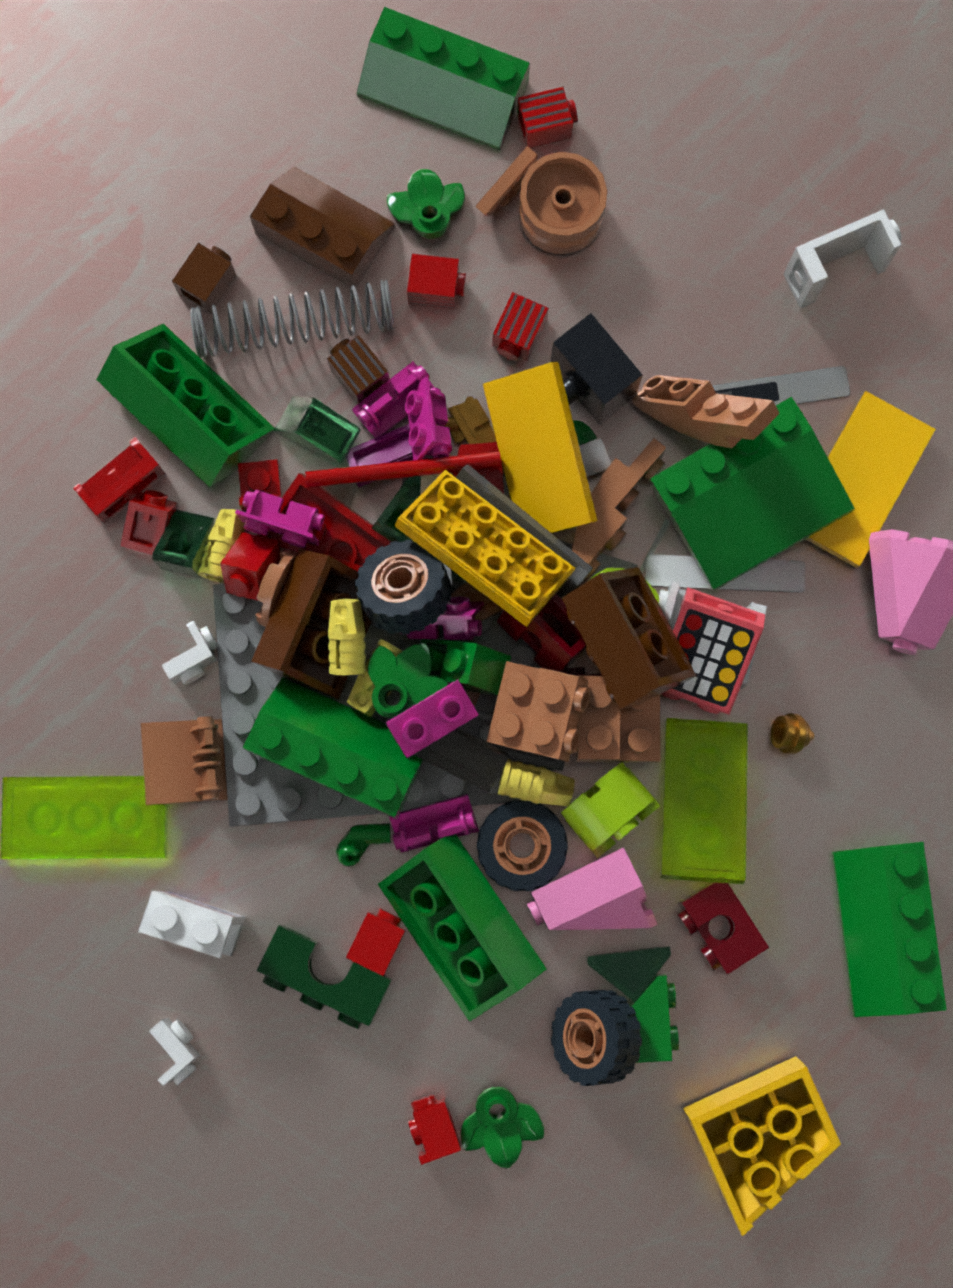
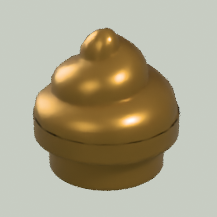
[770,713,815,754]

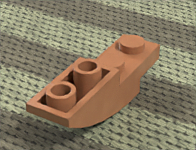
[632,375,779,448]
[571,438,666,582]

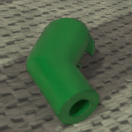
[336,823,391,867]

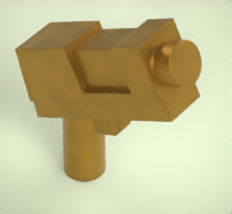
[436,396,503,466]

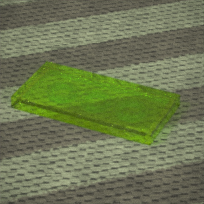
[660,718,748,884]
[1,776,168,860]

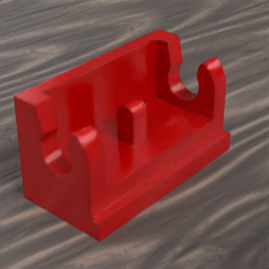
[73,437,165,524]

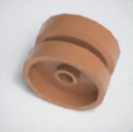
[519,152,607,255]

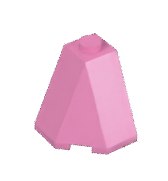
[869,529,953,655]
[527,847,658,930]

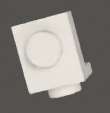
[162,620,219,685]
[149,1017,200,1086]

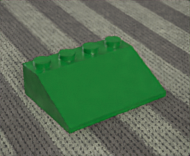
[650,396,855,591]

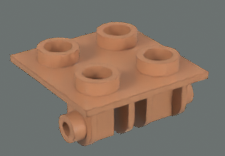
[140,716,228,805]

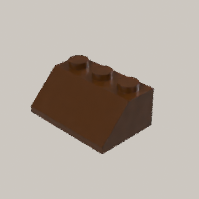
[250,166,395,288]
[251,549,372,699]
[562,567,697,710]

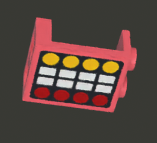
[661,587,765,715]

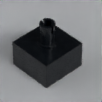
[550,313,643,425]

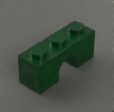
[256,925,393,1029]

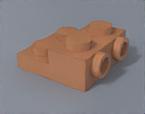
[486,661,590,762]
[576,676,661,763]

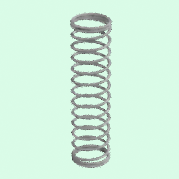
[190,280,395,358]

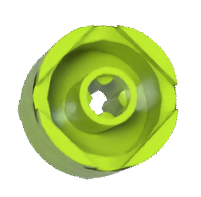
[561,762,661,859]

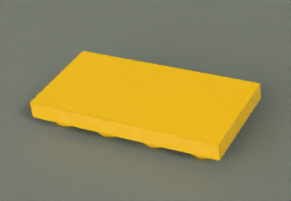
[483,362,598,533]
[805,391,936,568]
[395,470,575,627]

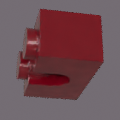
[496,594,587,672]
[677,876,769,975]

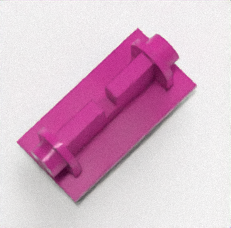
[351,361,435,438]
[405,376,452,460]
[235,489,325,548]
[400,596,484,640]
[385,679,479,758]
[389,794,479,853]

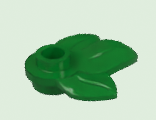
[387,168,465,239]
[368,643,449,718]
[460,1086,544,1169]

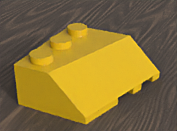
[683,1056,841,1237]

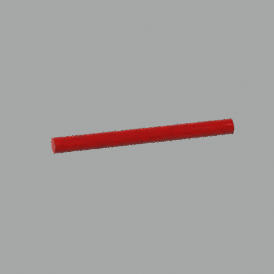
[305,451,501,488]

